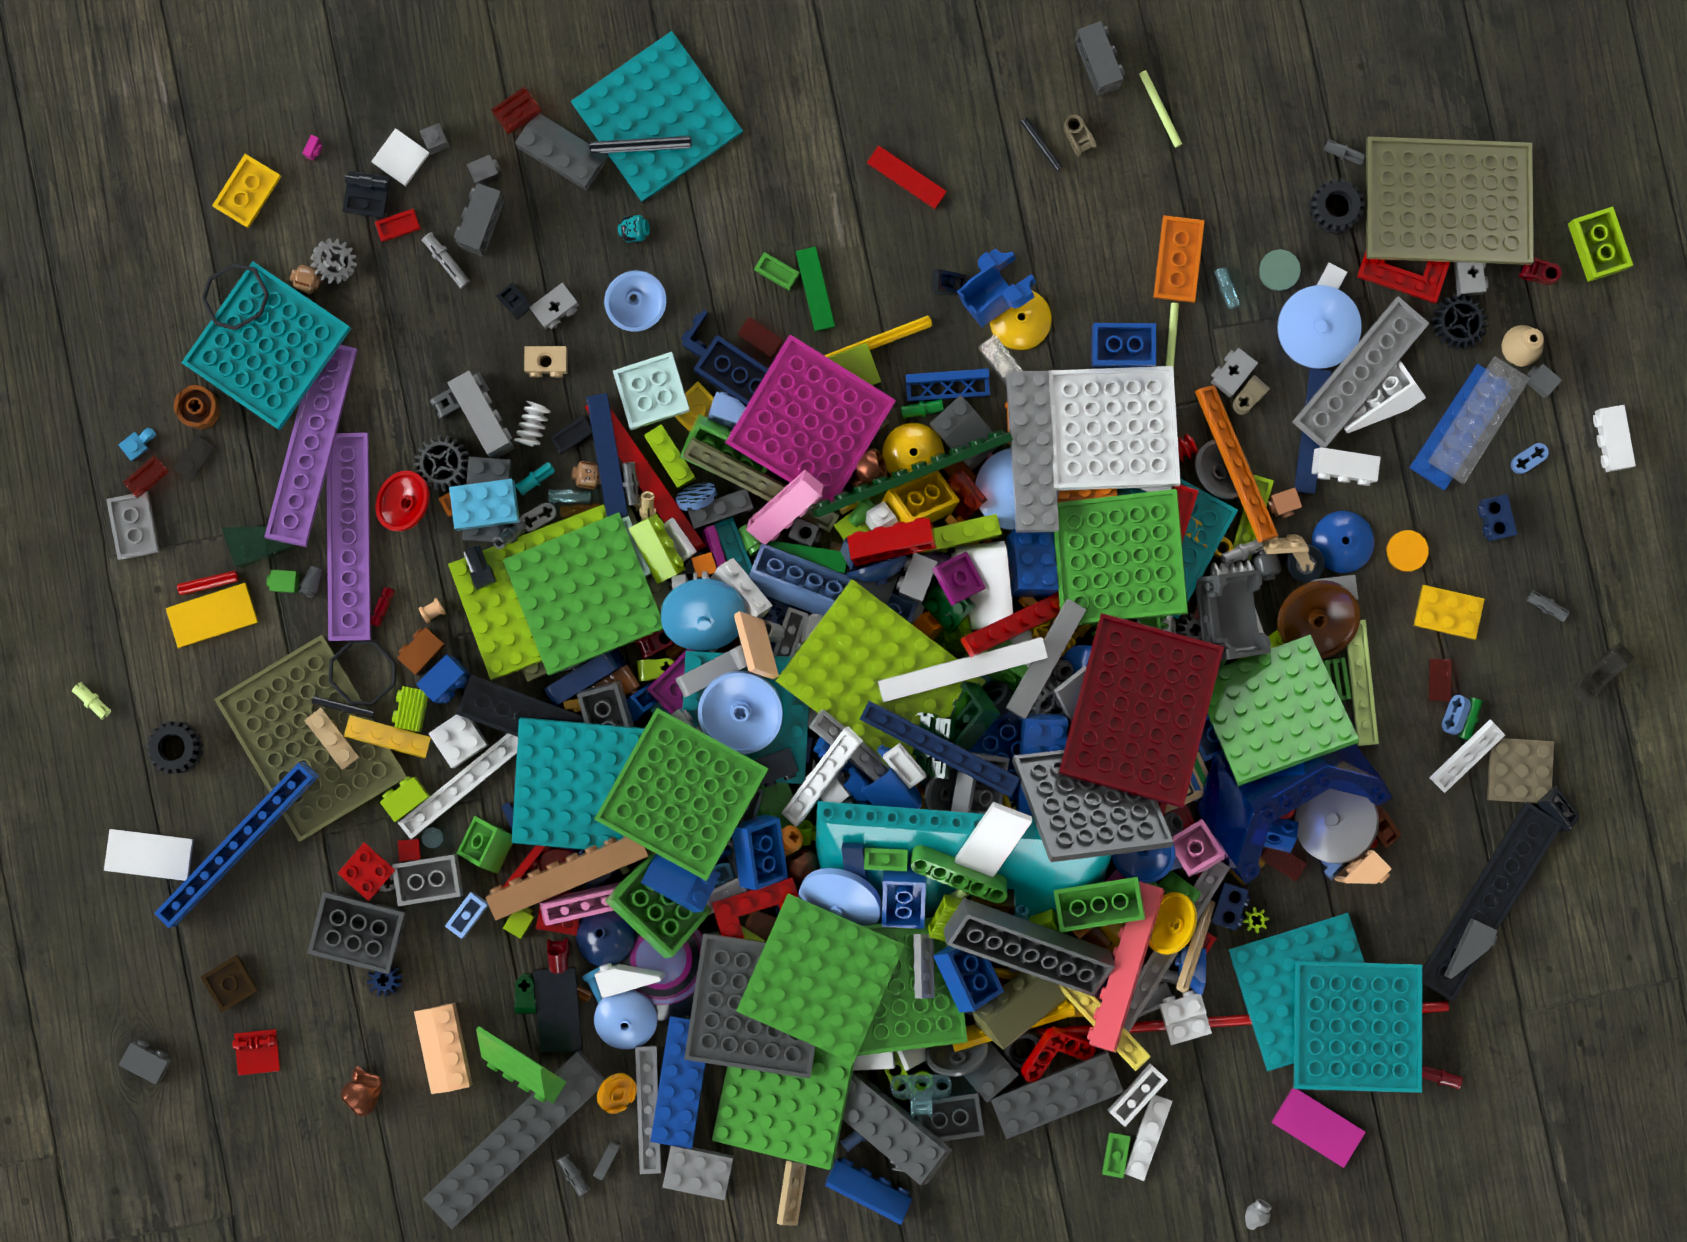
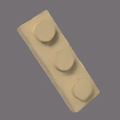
[304,708,360,770]
[777,1161,807,1225]

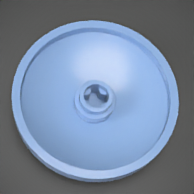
[1277,285,1361,369]
[975,448,1059,531]
[698,671,783,754]
[798,868,882,926]

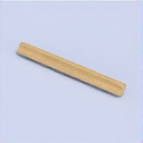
[1176,900,1216,993]

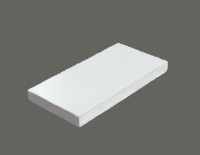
[955,802,1032,877]
[104,829,194,881]

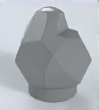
[1245,1199,1272,1230]

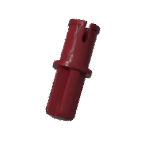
[1422,1066,1463,1090]

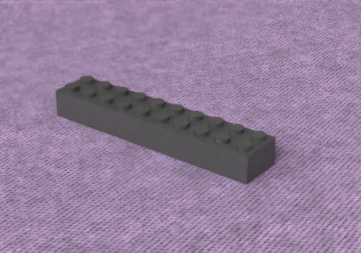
[423,1051,606,1230]

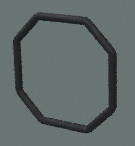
[202,263,269,330]
[329,640,397,706]

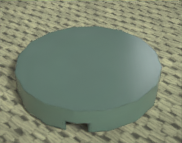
[1259,249,1301,291]

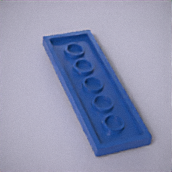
[1409,364,1513,491]
[650,1016,706,1149]

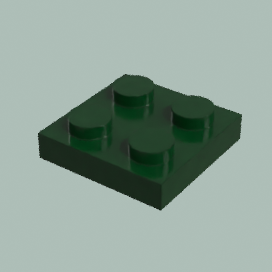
[922,583,976,634]

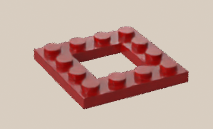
[1357,251,1450,304]
[711,877,798,939]

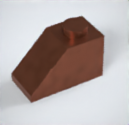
[1374,801,1401,849]

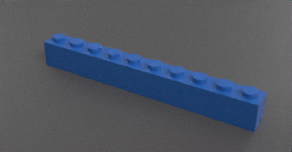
[154,762,319,928]

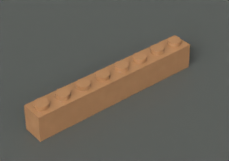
[485,836,651,920]

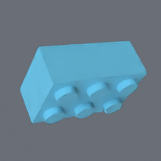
[449,479,520,531]

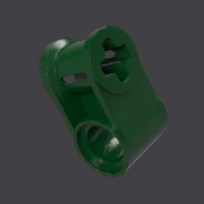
[514,973,537,1015]

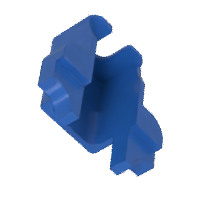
[957,249,1036,327]
[844,744,923,809]

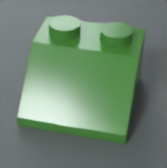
[456,816,513,874]

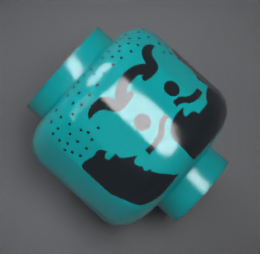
[618,215,650,243]

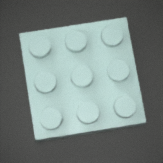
[613,352,690,430]

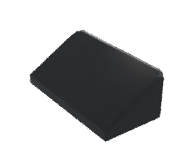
[1538,786,1580,832]

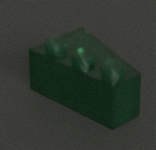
[222,526,299,568]
[938,681,1000,751]

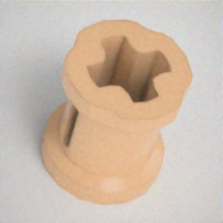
[419,598,446,624]

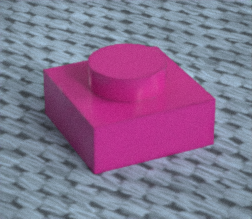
[302,135,322,161]

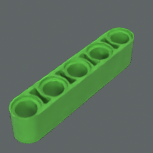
[911,845,1007,903]

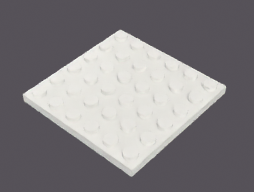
[1048,366,1180,491]

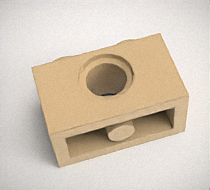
[524,346,568,378]

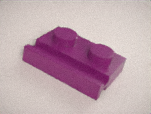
[701,525,726,568]

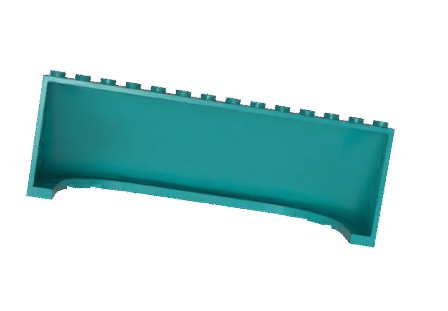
[816,801,1112,924]

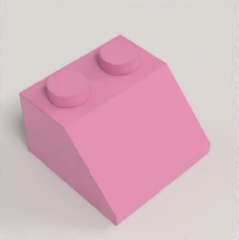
[1172,819,1225,877]

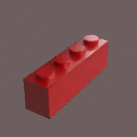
[847,517,937,566]

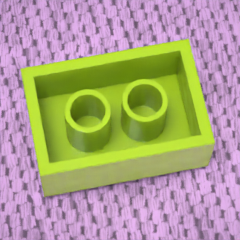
[1568,207,1633,282]

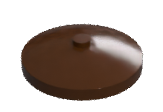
[1277,580,1360,659]

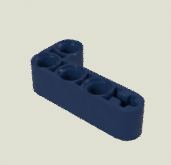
[544,648,627,706]

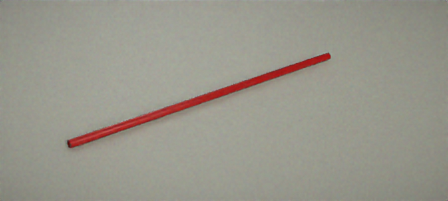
[1030,1001,1449,1040]

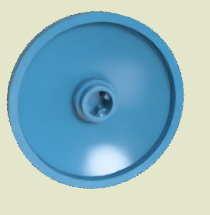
[661,579,746,651]

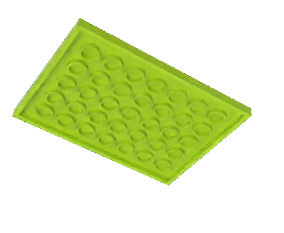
[448,504,607,681]
[775,579,986,767]

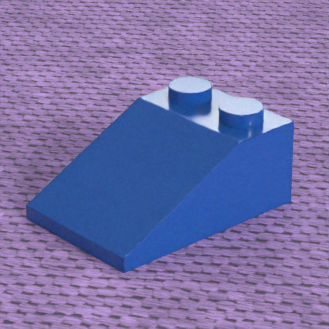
[641,853,721,913]

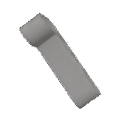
[675,645,747,698]

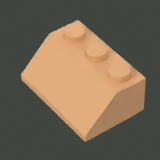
[1334,850,1391,884]

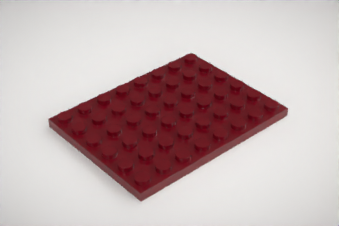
[1058,613,1224,808]

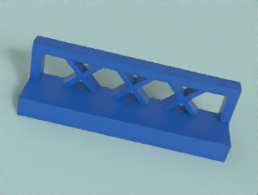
[906,369,990,402]

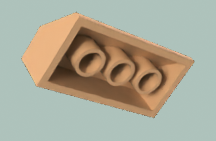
[414,1003,473,1094]

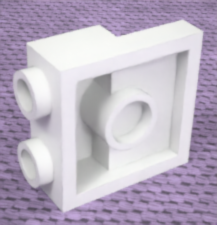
[1159,990,1212,1045]

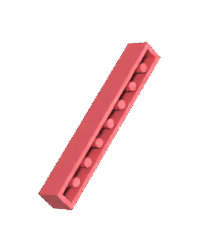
[1087,882,1165,1053]

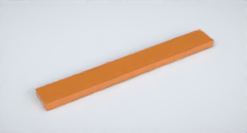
[1195,385,1278,543]

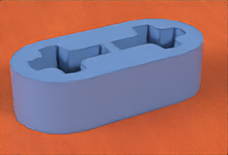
[1511,443,1549,474]
[1442,695,1471,735]

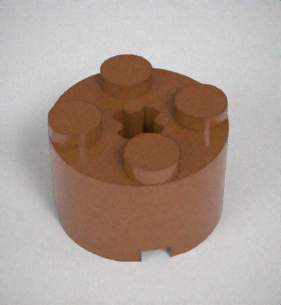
[174,385,221,429]

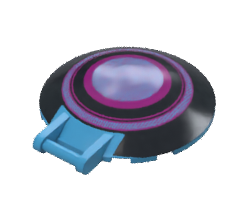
[582,915,721,1021]

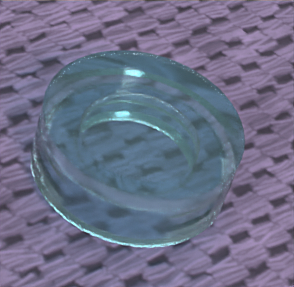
[422,827,443,848]

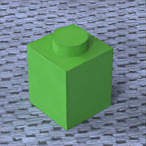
[267,570,300,593]

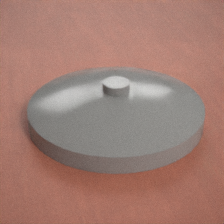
[1295,779,1379,864]

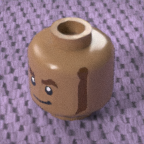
[290,265,322,294]
[572,461,601,490]

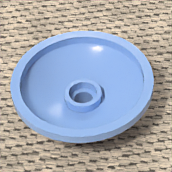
[604,270,666,331]
[594,990,657,1049]

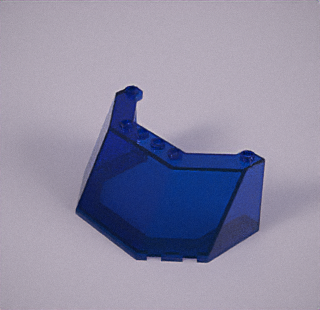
[1197,744,1392,884]

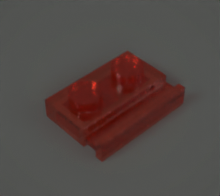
[491,86,542,135]

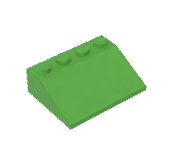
[605,853,712,958]
[476,1026,567,1103]

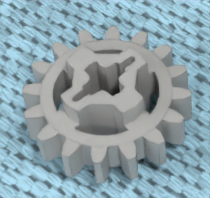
[310,238,357,284]

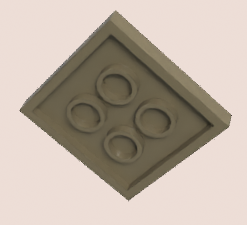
[1487,738,1554,803]

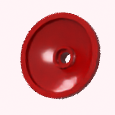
[375,471,429,532]

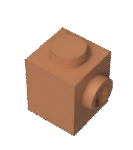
[1268,488,1302,519]

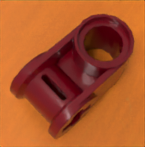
[1518,257,1562,285]
[634,629,675,660]
[547,938,570,974]

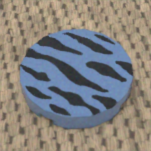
[676,482,717,511]

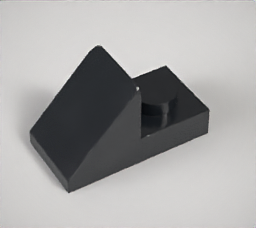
[932,269,966,295]
[496,283,531,320]

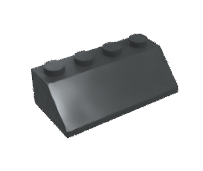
[515,113,609,191]

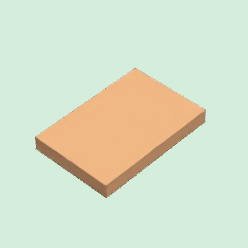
[734,611,779,679]

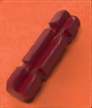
[370,587,395,627]

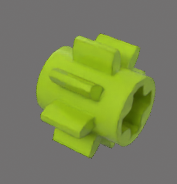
[797,820,816,846]
[1243,907,1269,933]

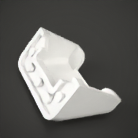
[951,541,1013,630]

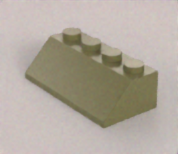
[972,971,1066,1050]

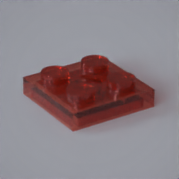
[946,468,988,520]

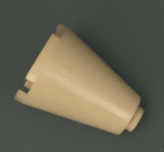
[1501,325,1544,367]

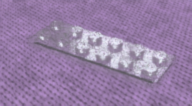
[1428,356,1530,484]

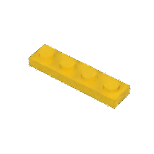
[344,715,431,758]

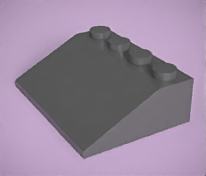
[307,890,408,974]

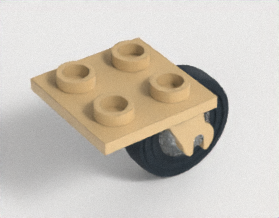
[1262,534,1325,582]

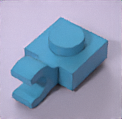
[118,427,157,461]

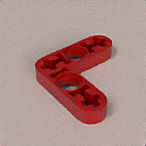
[1021,1027,1095,1082]

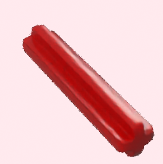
[177,571,239,595]

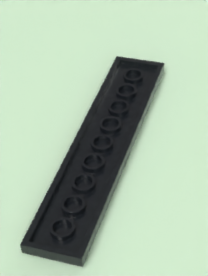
[1422,802,1563,1002]

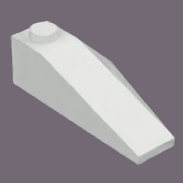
[1343,359,1426,433]

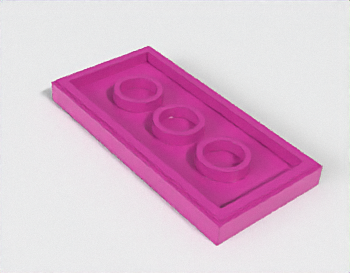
[1272,1087,1366,1168]

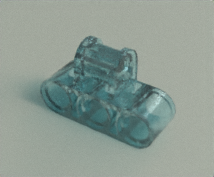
[890,1074,952,1117]

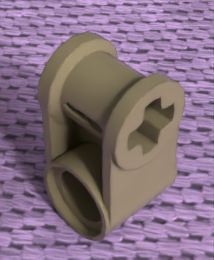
[1063,115,1097,157]
[1232,375,1270,415]

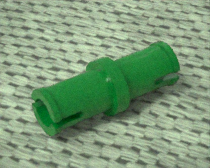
[901,399,944,419]
[1458,697,1483,740]

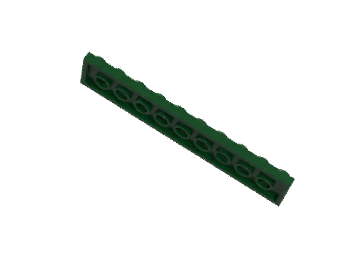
[811,430,1013,517]

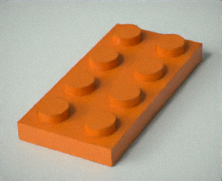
[1153,215,1204,303]

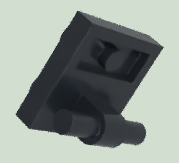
[342,171,391,219]

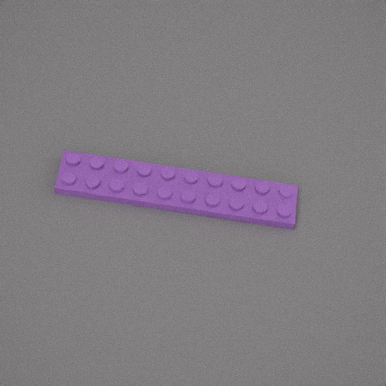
[265,345,358,547]
[326,433,371,641]

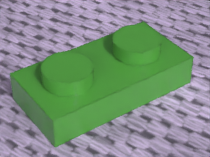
[864,848,908,872]
[1158,870,1202,903]
[1102,1132,1131,1178]

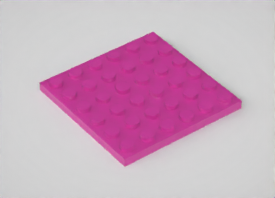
[725,335,896,501]

